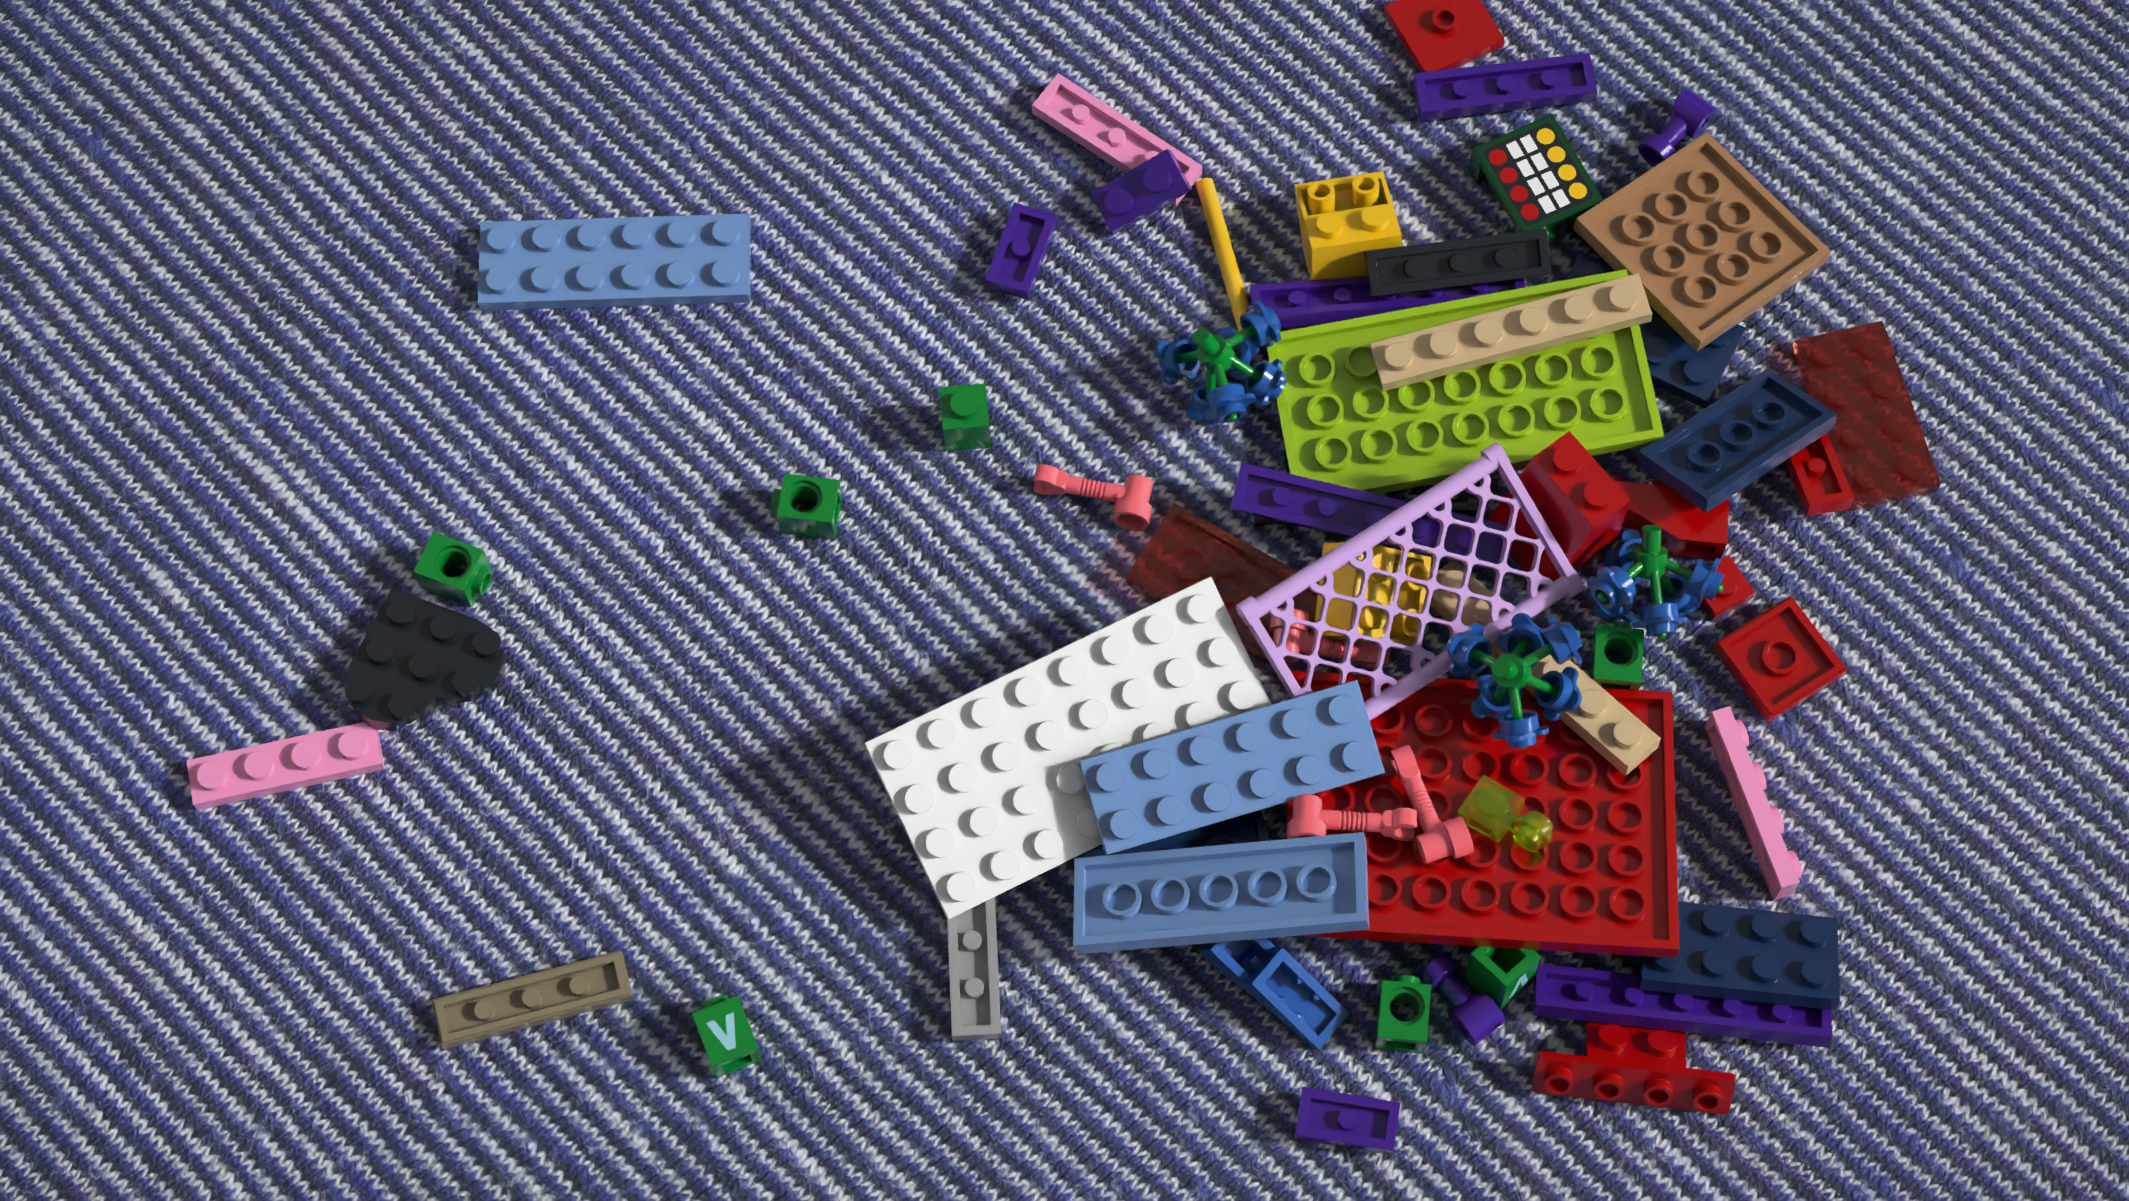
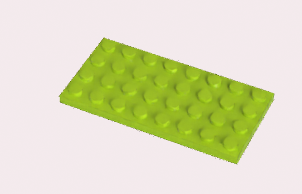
[1266,269,1664,494]

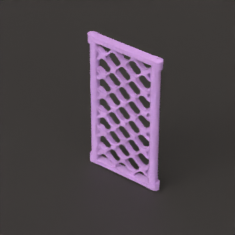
[1235,442,1585,721]

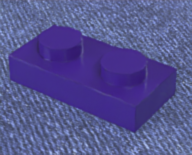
[1091,149,1192,234]
[985,202,1057,300]
[1294,1087,1401,1155]

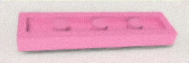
[1032,73,1202,206]
[1704,706,1802,901]
[186,722,385,810]

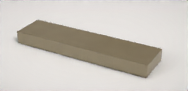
[432,950,634,1050]

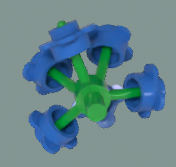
[1155,300,1286,424]
[1586,525,1724,639]
[1446,613,1583,749]

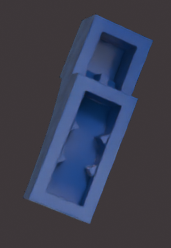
[1197,938,1350,1050]

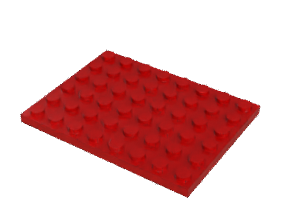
[1285,671,1679,958]

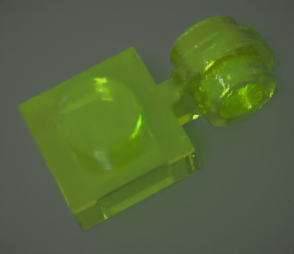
[1457,775,1553,852]

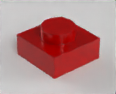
[1701,555,1755,621]

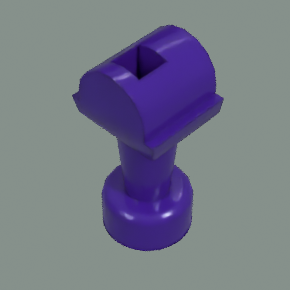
[1638,88,1716,167]
[1417,953,1506,1046]

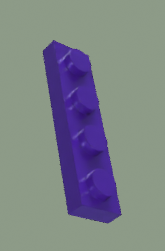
[1413,53,1597,121]

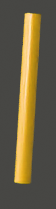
[1196,178,1250,332]

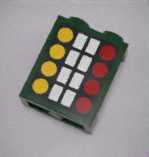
[1468,114,1603,247]

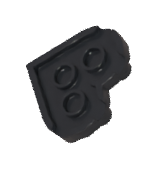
[345,588,505,731]

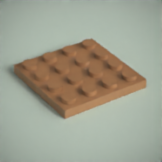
[1573,132,1831,352]

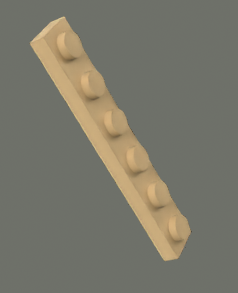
[1370,273,1652,391]
[1430,562,1661,776]

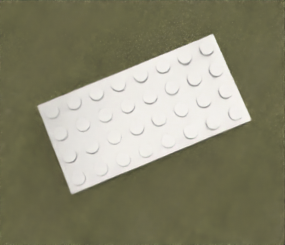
[863,577,1272,919]

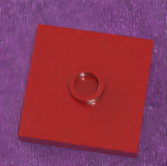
[1384,0,1505,73]
[1712,595,1847,723]

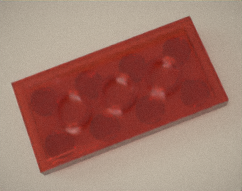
[1792,321,1941,512]
[1126,503,1319,669]

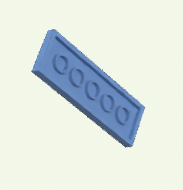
[478,214,751,311]
[1078,680,1385,855]
[1073,832,1369,954]

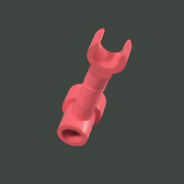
[1033,464,1153,531]
[1269,608,1391,669]
[1391,745,1474,864]
[1287,794,1417,841]

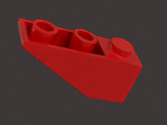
[1609,475,1729,561]

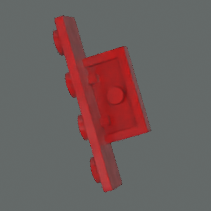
[1532,1021,1736,1115]

